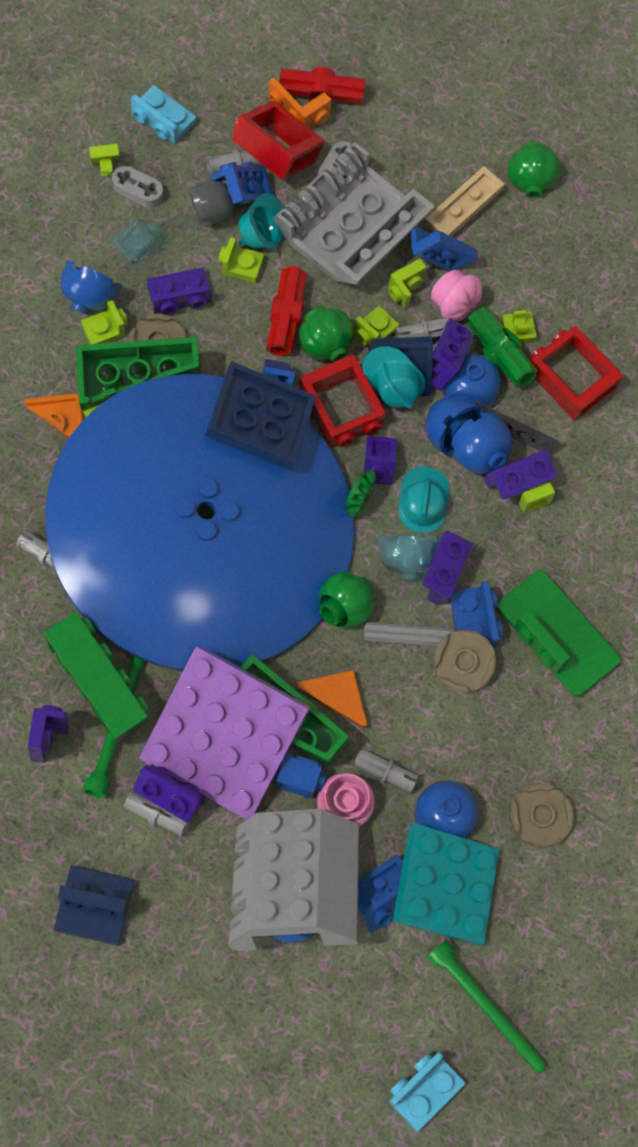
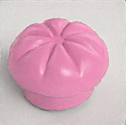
[431,270,482,321]
[317,773,375,827]

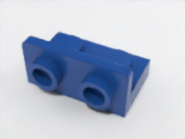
[211,162,273,204]
[411,227,478,271]
[449,581,503,648]
[358,855,403,933]

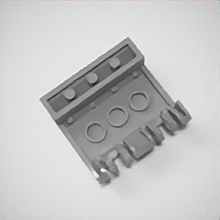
[274,143,435,285]
[229,809,359,951]

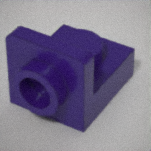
[363,436,397,485]

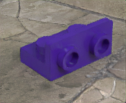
[146,267,212,315]
[431,318,474,391]
[483,449,557,500]
[422,530,473,605]
[28,705,69,763]
[132,764,207,823]

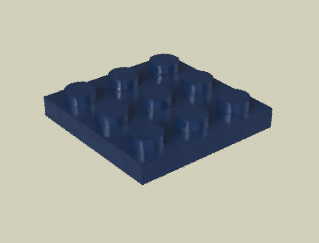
[205,361,315,471]

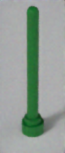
[82,656,144,799]
[427,939,546,1073]

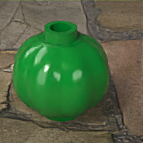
[507,142,561,198]
[299,306,353,362]
[318,571,375,629]

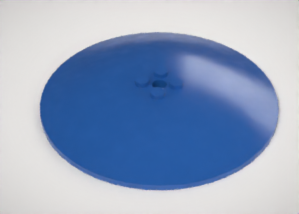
[45,374,354,671]

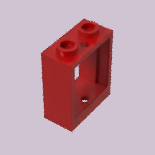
[231,100,325,180]
[529,325,623,421]
[299,354,386,448]

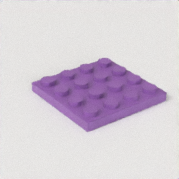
[139,645,311,820]

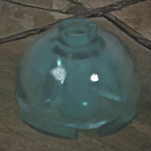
[378,535,440,579]

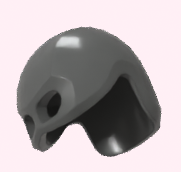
[189,180,234,226]

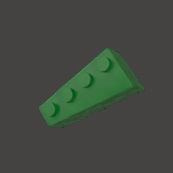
[76,337,202,411]
[43,611,150,743]
[240,654,351,766]

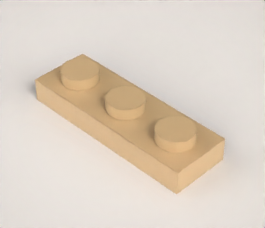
[424,166,505,237]

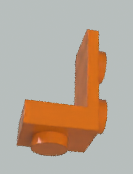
[268,78,331,129]

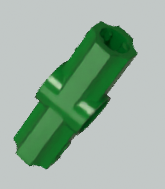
[467,306,538,388]

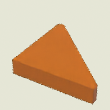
[24,393,84,438]
[296,670,367,729]

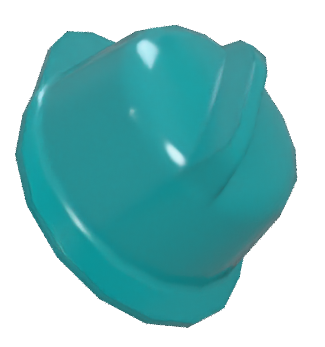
[238,193,284,250]
[362,346,425,409]
[398,466,449,532]

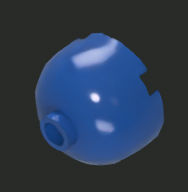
[60,260,121,314]
[442,354,501,407]
[425,395,484,457]
[451,412,513,474]
[414,780,479,839]

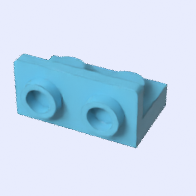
[130,85,197,144]
[389,1052,466,1132]

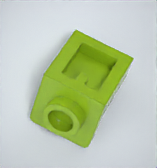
[218,237,264,283]
[388,258,427,309]
[81,300,128,344]
[353,306,400,347]

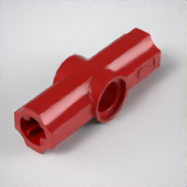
[279,67,365,104]
[266,266,307,357]

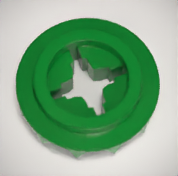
[345,469,376,517]

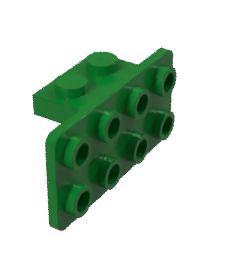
[497,570,621,697]

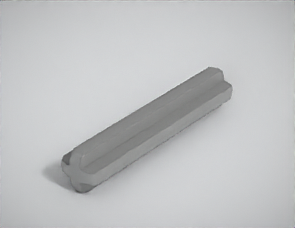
[363,622,455,646]

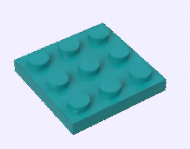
[393,824,499,946]

